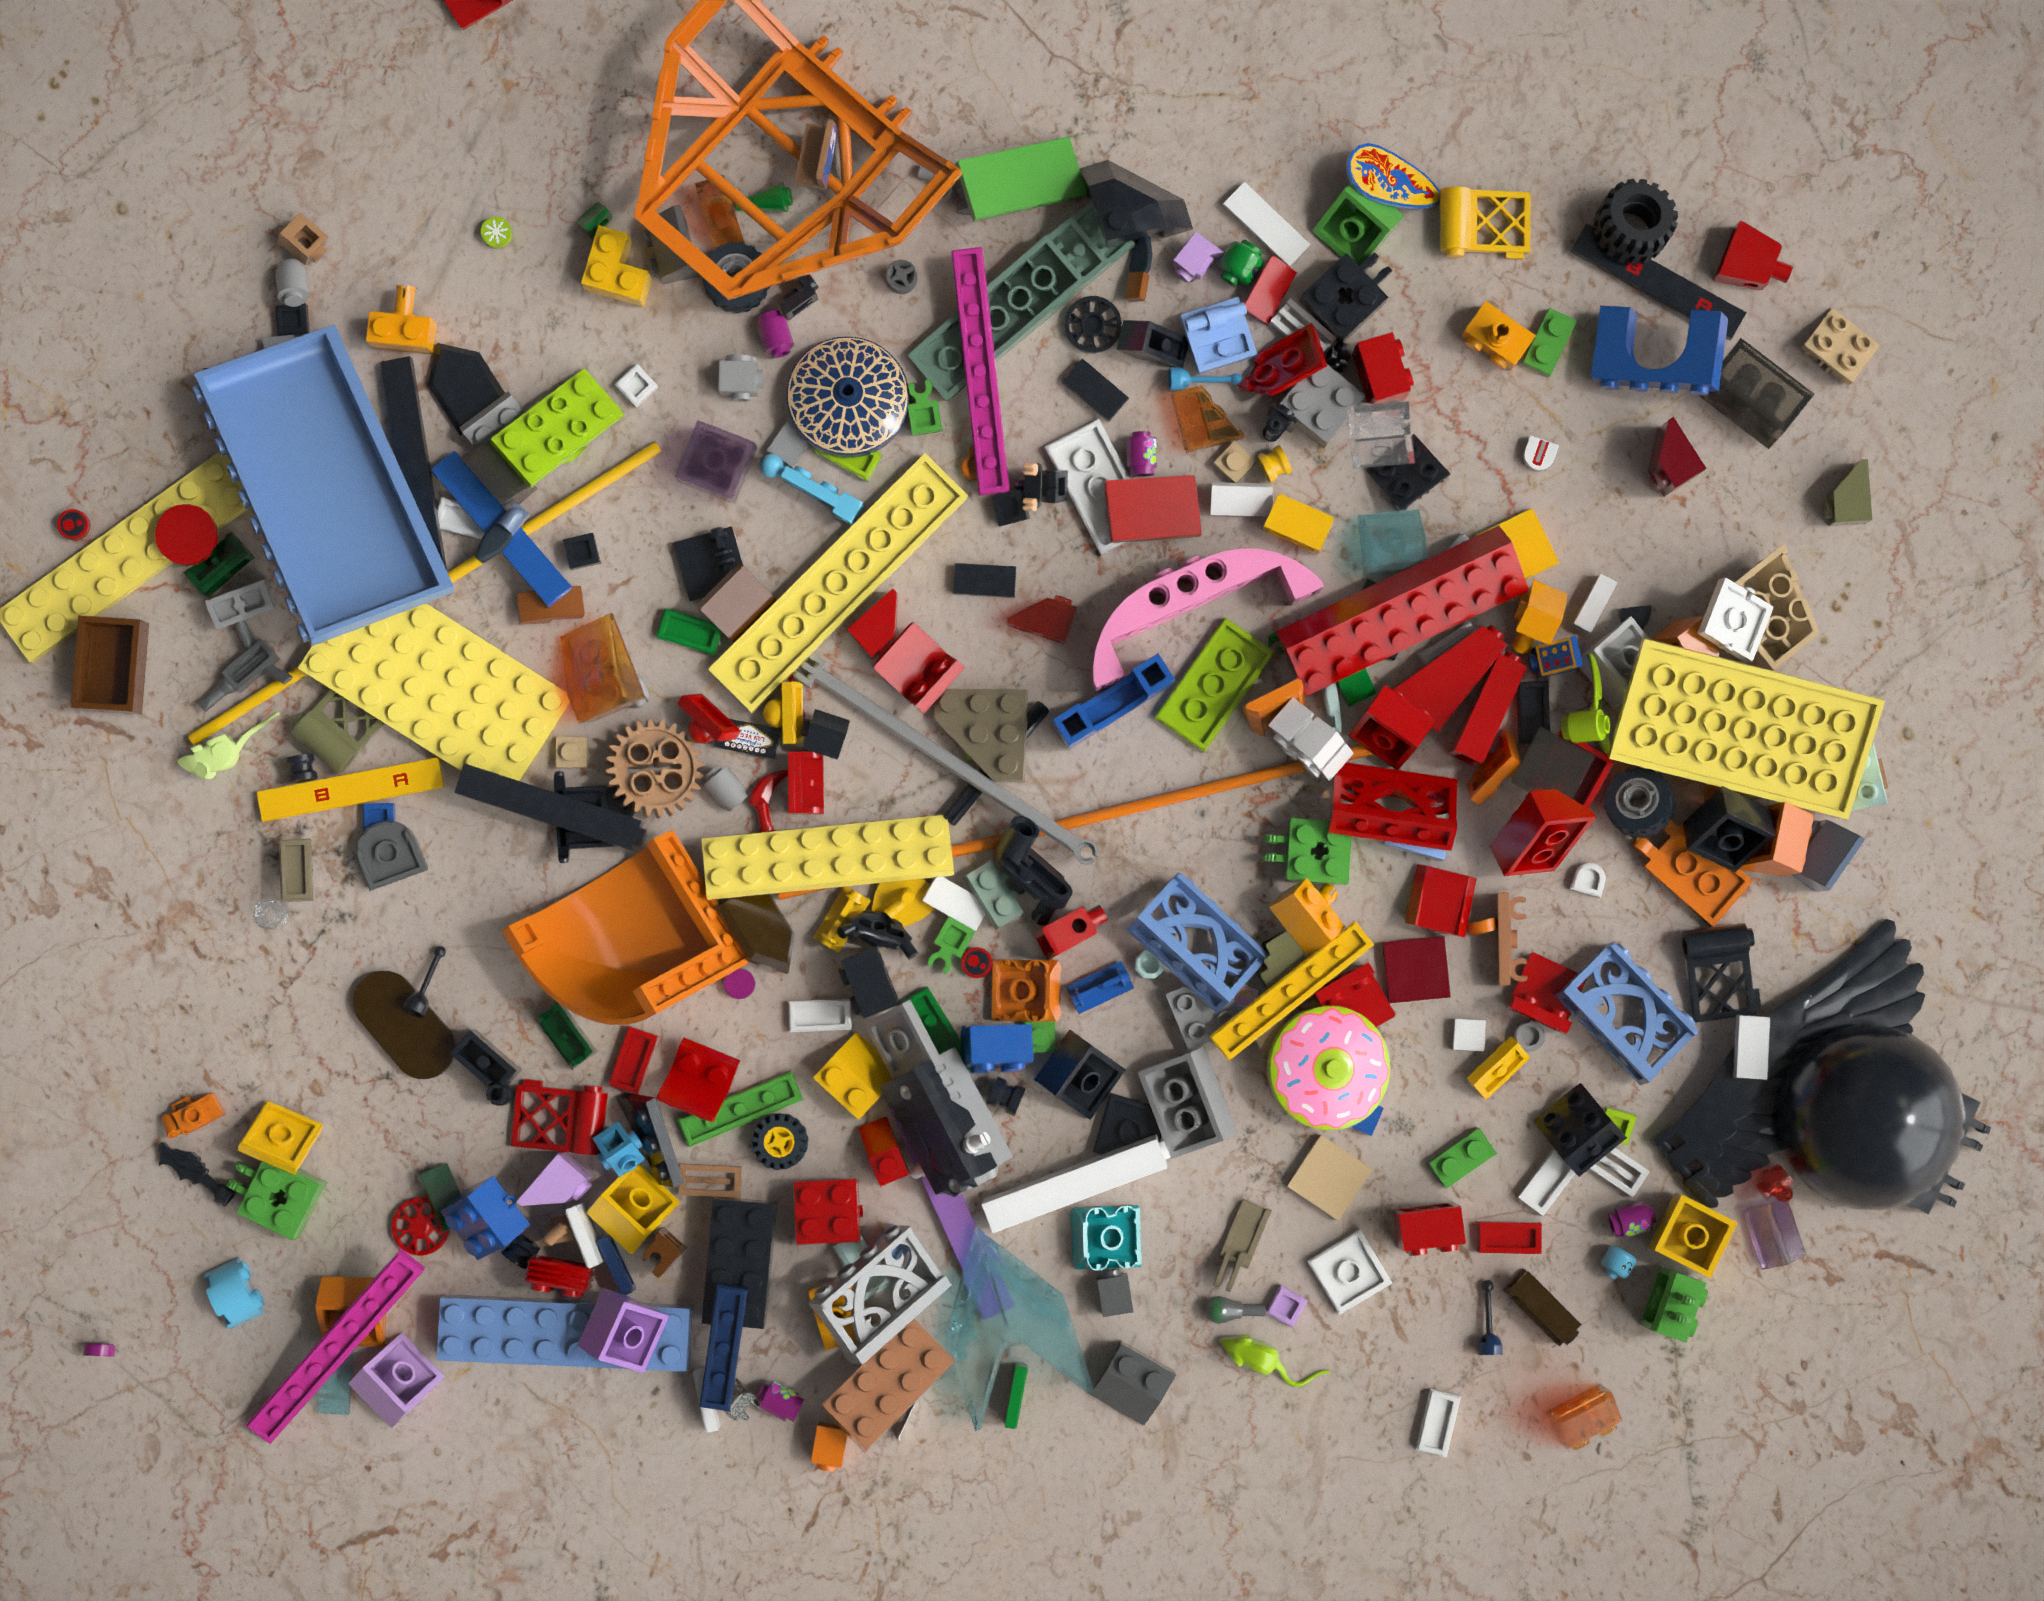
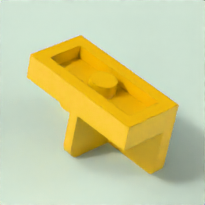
[1262,494,1334,555]

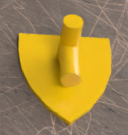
[872,879,936,927]

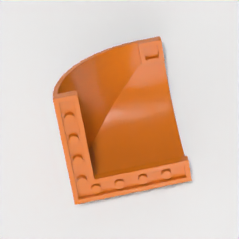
[502,829,750,1025]

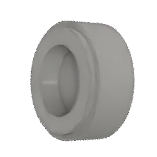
[1513,1021,1545,1052]

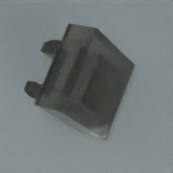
[724,1378,760,1421]

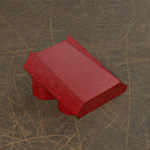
[1405,864,1477,938]

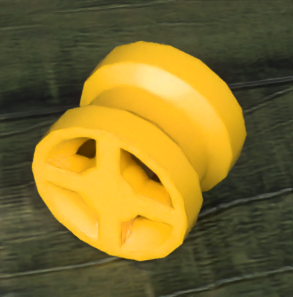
[1257,445,1292,483]

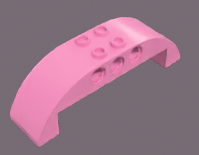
[1092,549,1324,693]

